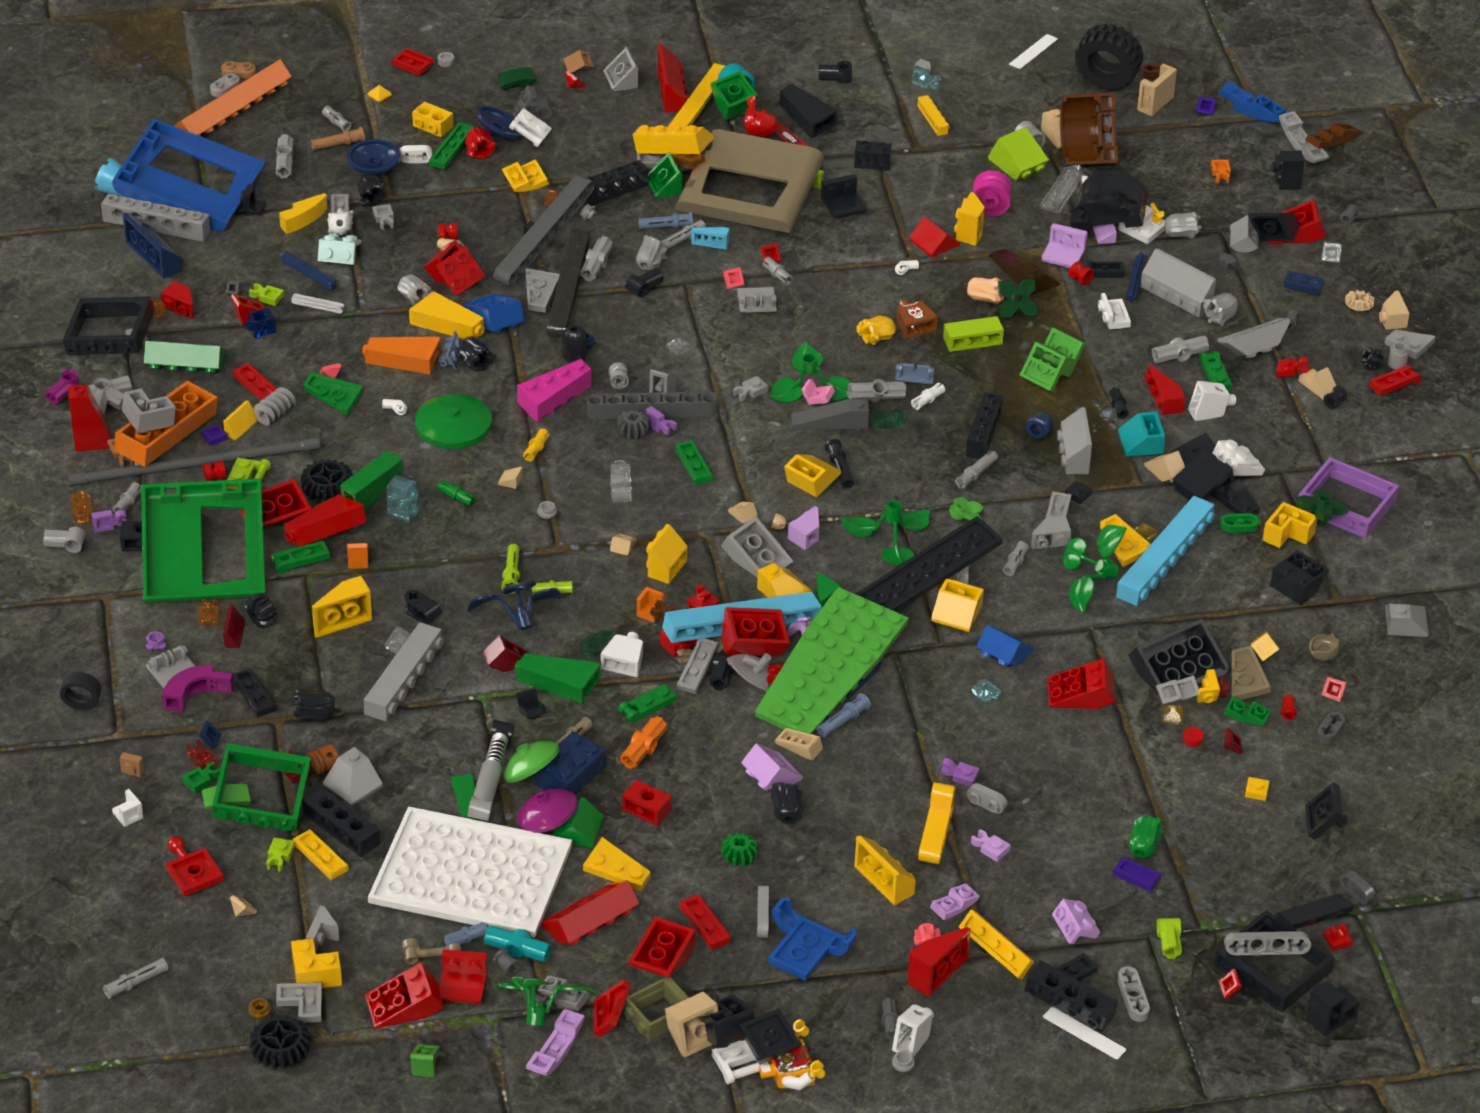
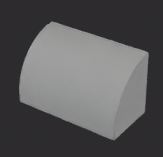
[1230,215,1258,252]

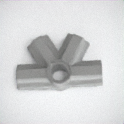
[88,376,132,414]

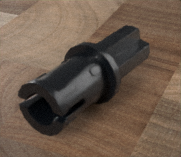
[1109,387,1129,419]

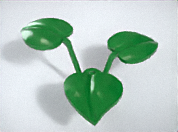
[770,341,851,403]
[841,501,930,565]
[1063,525,1127,613]
[497,976,597,1026]

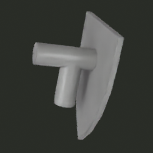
[727,653,771,691]

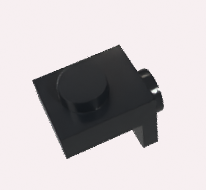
[240,184,266,215]
[516,688,546,719]

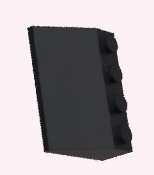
[1128,619,1231,695]

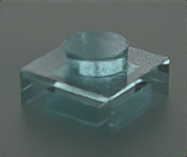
[971,680,1001,705]

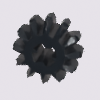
[245,593,278,629]

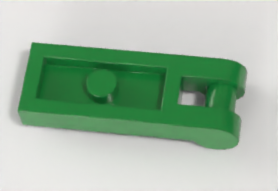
[1199,351,1232,391]
[271,541,330,574]
[618,684,677,723]

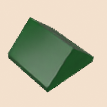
[649,152,682,199]
[552,797,604,848]

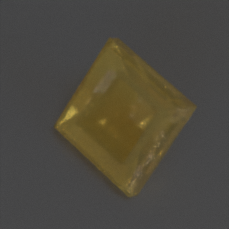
[1134,522,1158,541]
[1162,705,1184,724]

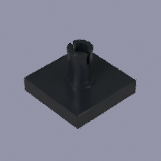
[1305,782,1348,840]
[739,1009,801,1065]

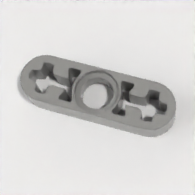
[757,886,769,938]
[1117,966,1150,1022]

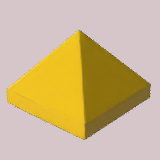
[367,85,392,102]

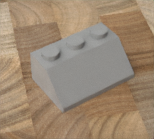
[1057,407,1092,474]

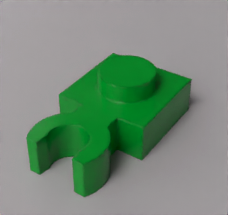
[182,762,221,793]

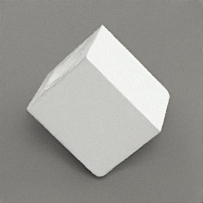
[112,789,143,827]

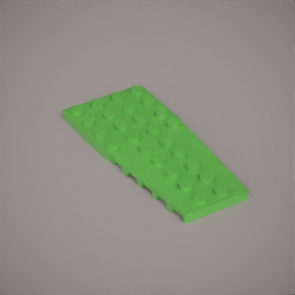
[755,587,909,734]

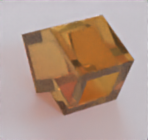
[545,190,558,207]

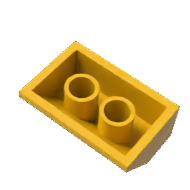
[854,835,916,905]

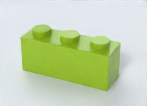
[943,316,1004,352]

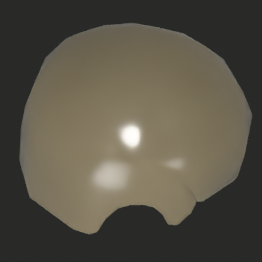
[1309,633,1340,662]

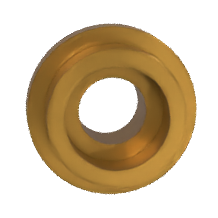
[248,998,271,1019]

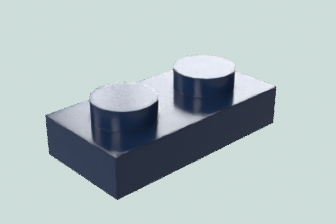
[1283,271,1324,295]

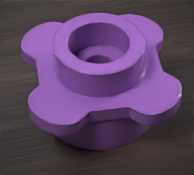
[146,631,166,650]

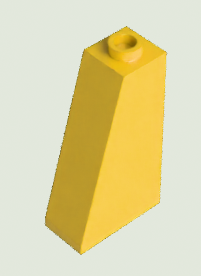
[409,292,485,339]

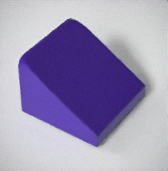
[1196,96,1217,116]

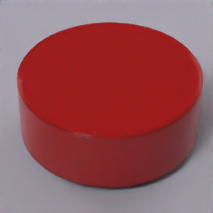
[1183,727,1204,747]

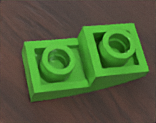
[202,784,251,809]

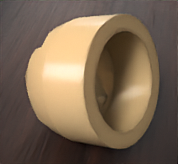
[771,513,787,530]

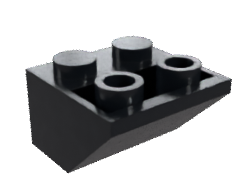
[1270,550,1329,605]

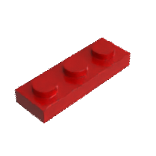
[233,363,277,401]
[679,894,731,950]

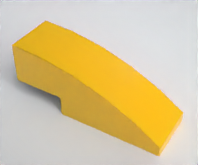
[279,193,327,235]

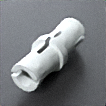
[911,383,945,410]

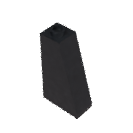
[780,84,837,138]

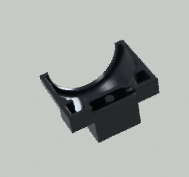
[1070,170,1148,232]

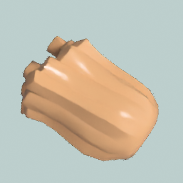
[967,277,1004,304]

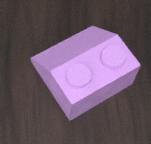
[741,743,803,791]

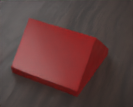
[909,217,960,258]

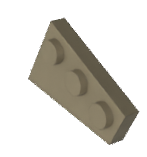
[1232,646,1271,700]

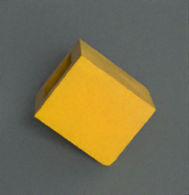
[1251,631,1279,661]

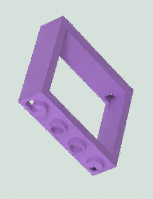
[1296,457,1399,539]

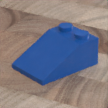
[463,293,525,333]

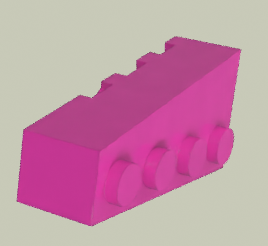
[517,359,591,423]

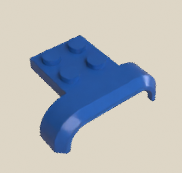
[768,898,857,981]

